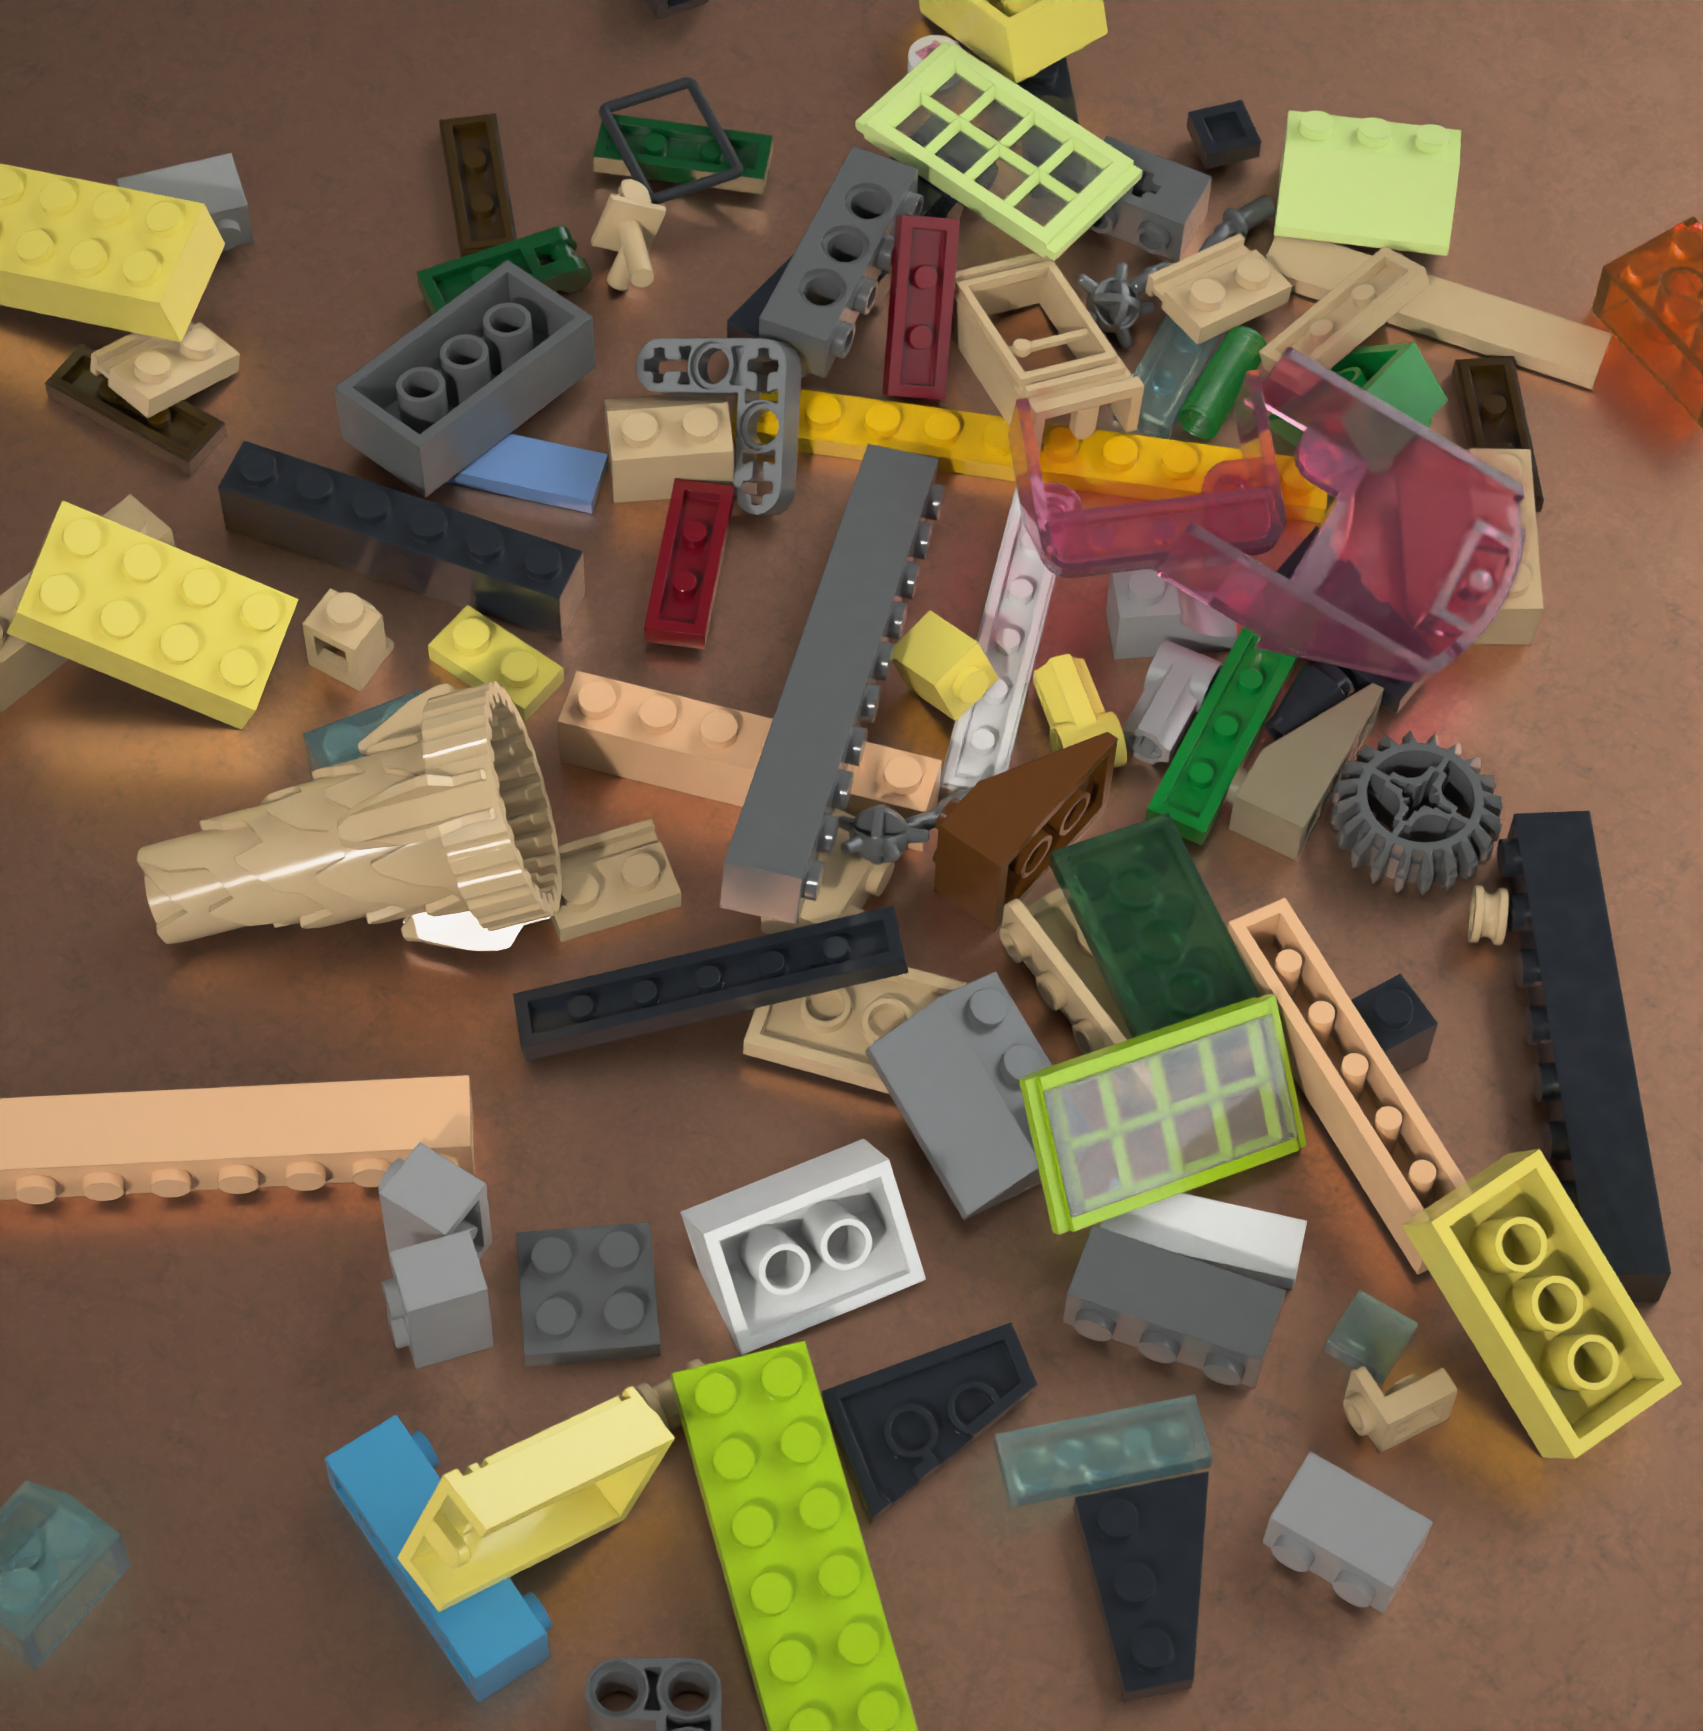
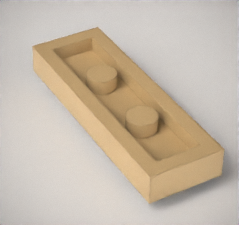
[1259,246,1430,391]

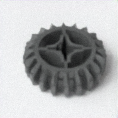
[1330,730,1503,896]

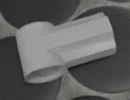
[1122,639,1223,765]

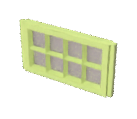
[855,41,1143,261]

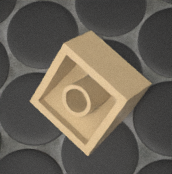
[604,394,734,503]

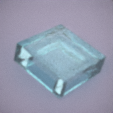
[1324,1290,1419,1385]

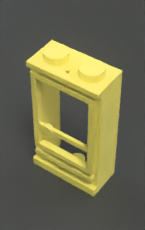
[397,1386,675,1612]

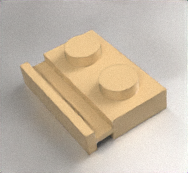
[1145,233,1292,345]
[90,322,240,418]
[551,818,682,942]

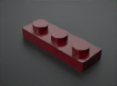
[882,215,960,399]
[644,478,735,650]

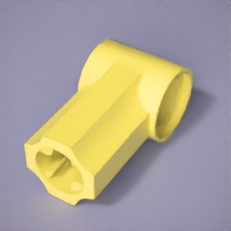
[1033,653,1127,768]

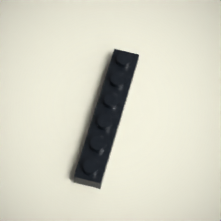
[513,906,909,1061]

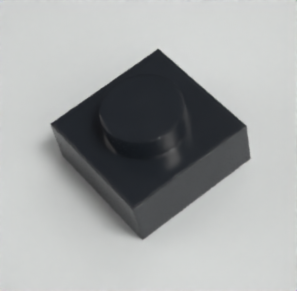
[1186,100,1262,169]

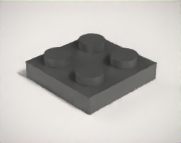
[516,1222,661,1367]

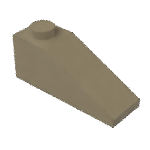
[1225,683,1384,860]

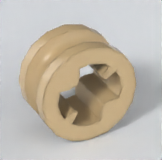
[1468,885,1509,946]

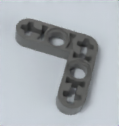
[636,338,801,516]

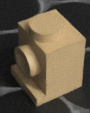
[302,588,394,692]

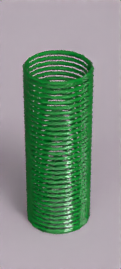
[1178,326,1267,439]

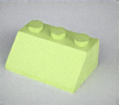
[1274,110,1461,256]

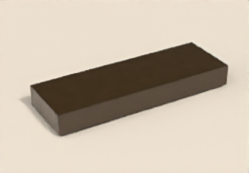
[439,113,517,257]
[45,343,227,476]
[1452,356,1544,512]

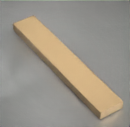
[1265,236,1613,389]

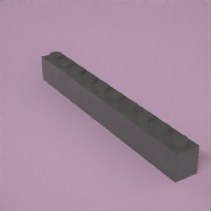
[720,444,946,925]

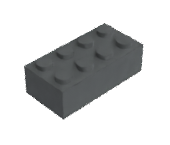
[334,260,596,498]

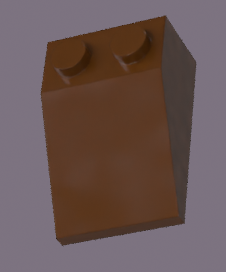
[933,732,1118,932]

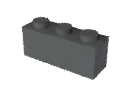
[1063,1225,1286,1388]

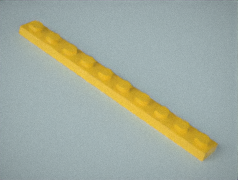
[731,389,1331,524]

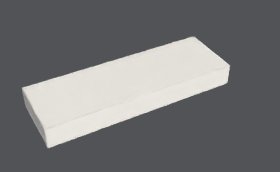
[1100,1177,1307,1290]

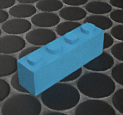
[325,1415,553,1703]

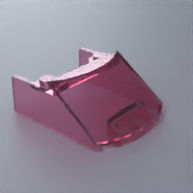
[1157,347,1526,683]

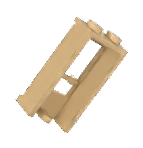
[951,253,1144,457]

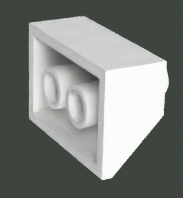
[681,1139,926,1355]

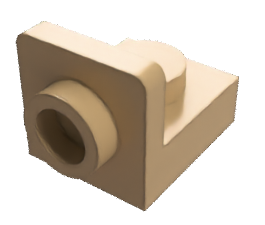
[1343,1366,1458,1453]

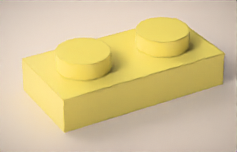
[428,605,564,722]

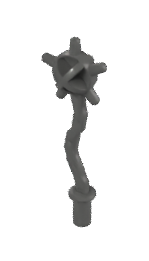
[1077,195,1276,349]
[838,787,973,865]

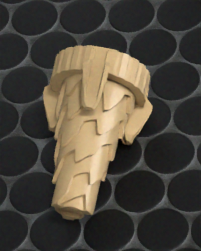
[137,681,562,951]

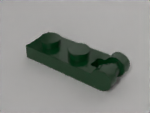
[417,226,592,315]

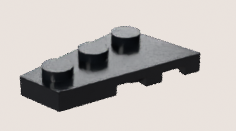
[821,1322,1037,1524]
[1073,1471,1209,1702]

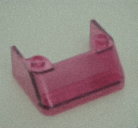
[1008,369,1286,578]

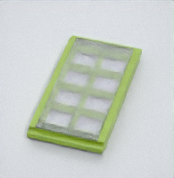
[1019,994,1307,1235]

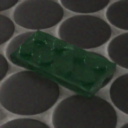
[1049,813,1261,1073]

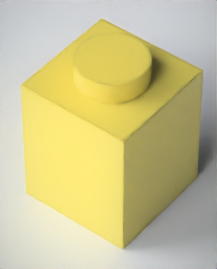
[892,610,999,721]

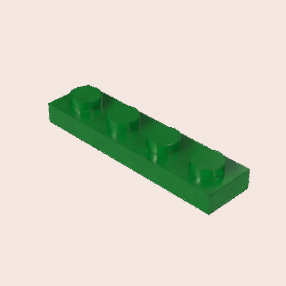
[1145,621,1303,846]

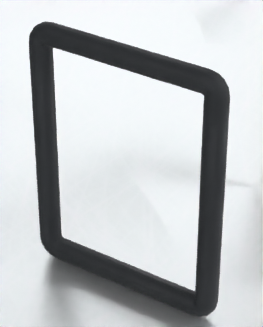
[599,77,743,204]

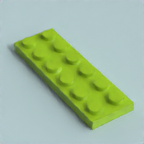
[670,1341,918,1731]

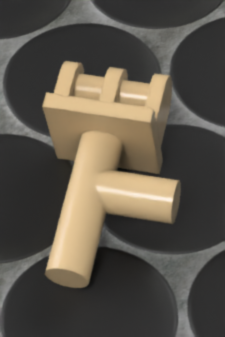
[591,179,667,290]

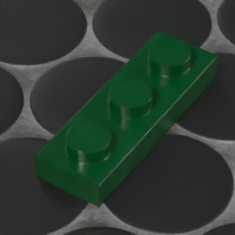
[593,114,773,195]

